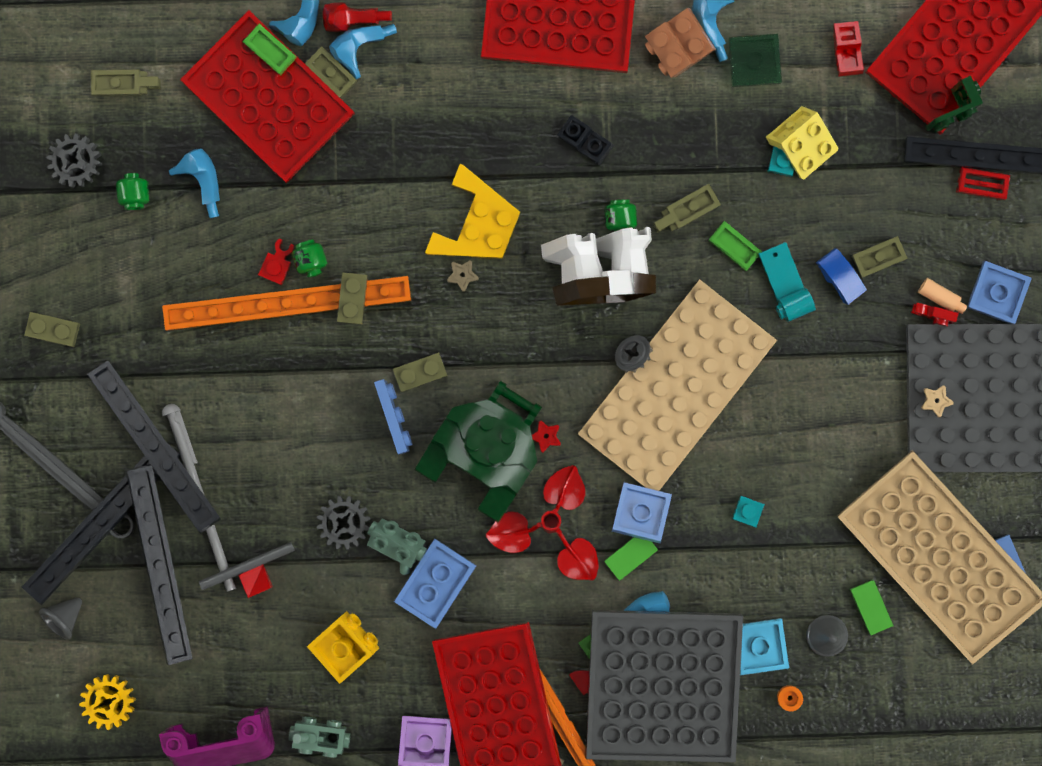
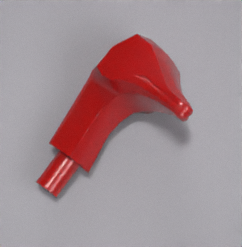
[323,2,392,32]

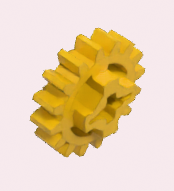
[79,674,136,730]

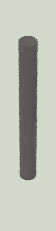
[198,542,295,590]

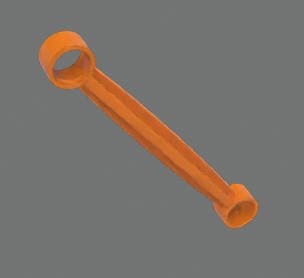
[540,669,596,766]

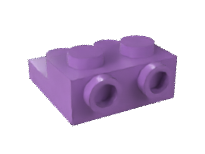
[398,716,452,766]

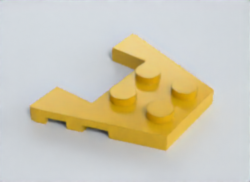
[425,164,520,259]

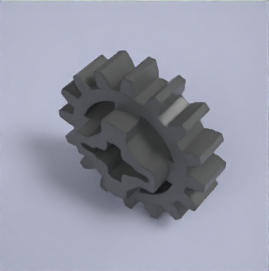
[46,133,102,188]
[317,496,371,550]

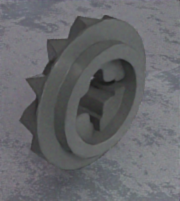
[615,335,653,373]

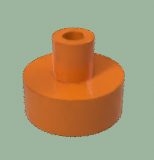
[777,685,803,711]

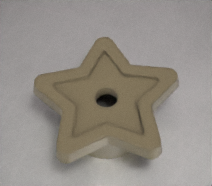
[447,260,479,292]

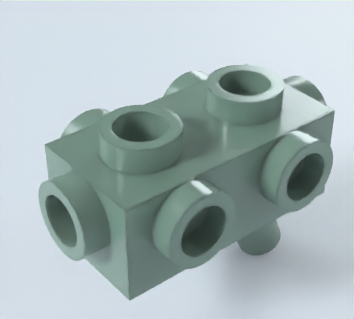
[367,518,427,575]
[289,716,351,758]

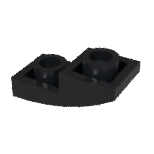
[557,115,613,166]

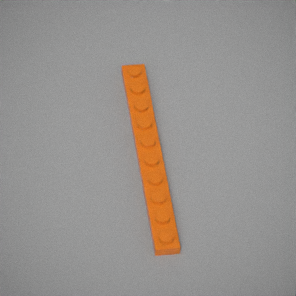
[162,276,411,331]

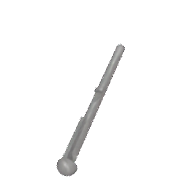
[162,404,236,592]

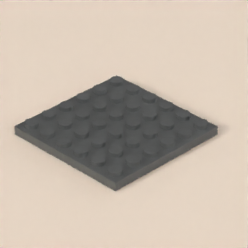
[906,324,1042,472]
[586,610,743,762]

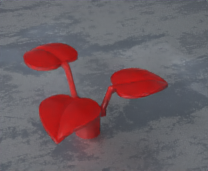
[486,465,598,581]

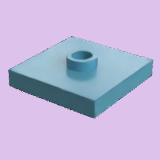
[740,618,789,675]

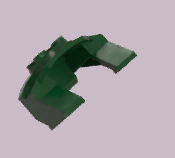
[414,381,542,523]

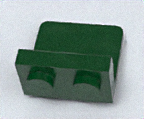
[926,76,983,132]

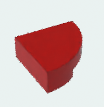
[569,670,589,695]

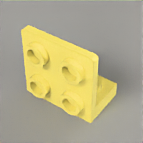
[766,106,838,180]

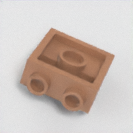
[645,8,716,78]

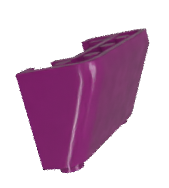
[159,706,275,766]

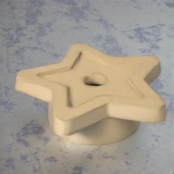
[921,385,954,418]

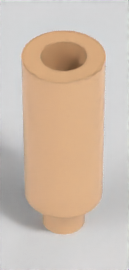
[918,277,967,314]

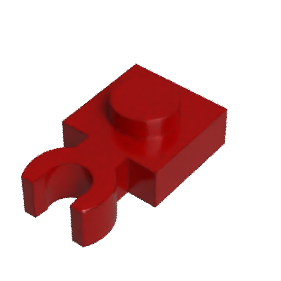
[258,239,295,285]
[911,303,959,327]

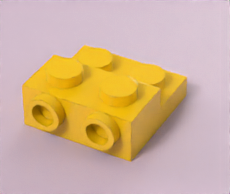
[307,611,379,684]

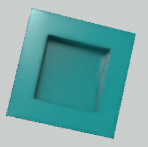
[767,146,794,177]
[732,496,765,527]

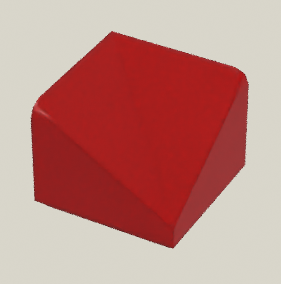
[239,564,273,598]

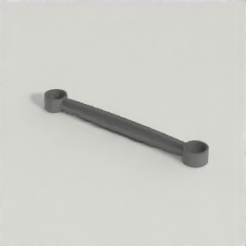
[0,402,136,538]

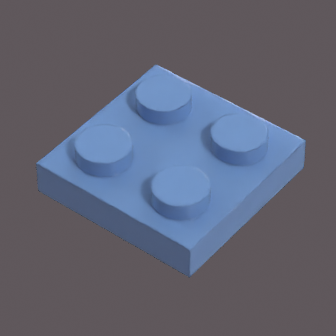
[967,261,1032,324]
[612,483,672,543]

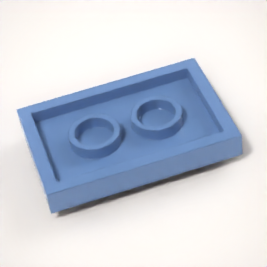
[374,379,413,454]
[394,539,476,629]

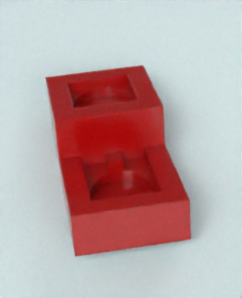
[833,21,864,77]

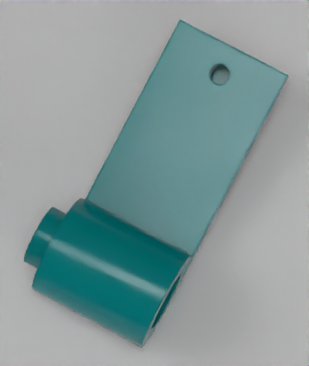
[758,242,816,322]

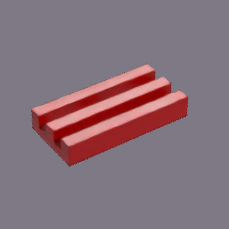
[956,167,1010,200]

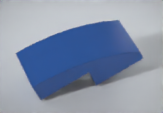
[816,248,867,305]

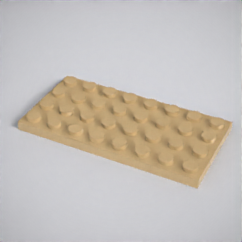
[578,280,777,491]
[837,450,1042,665]

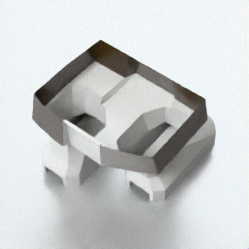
[541,227,656,306]

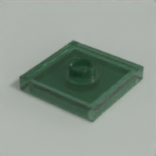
[728,34,782,87]

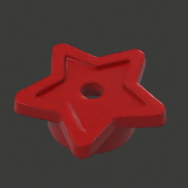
[532,420,561,453]

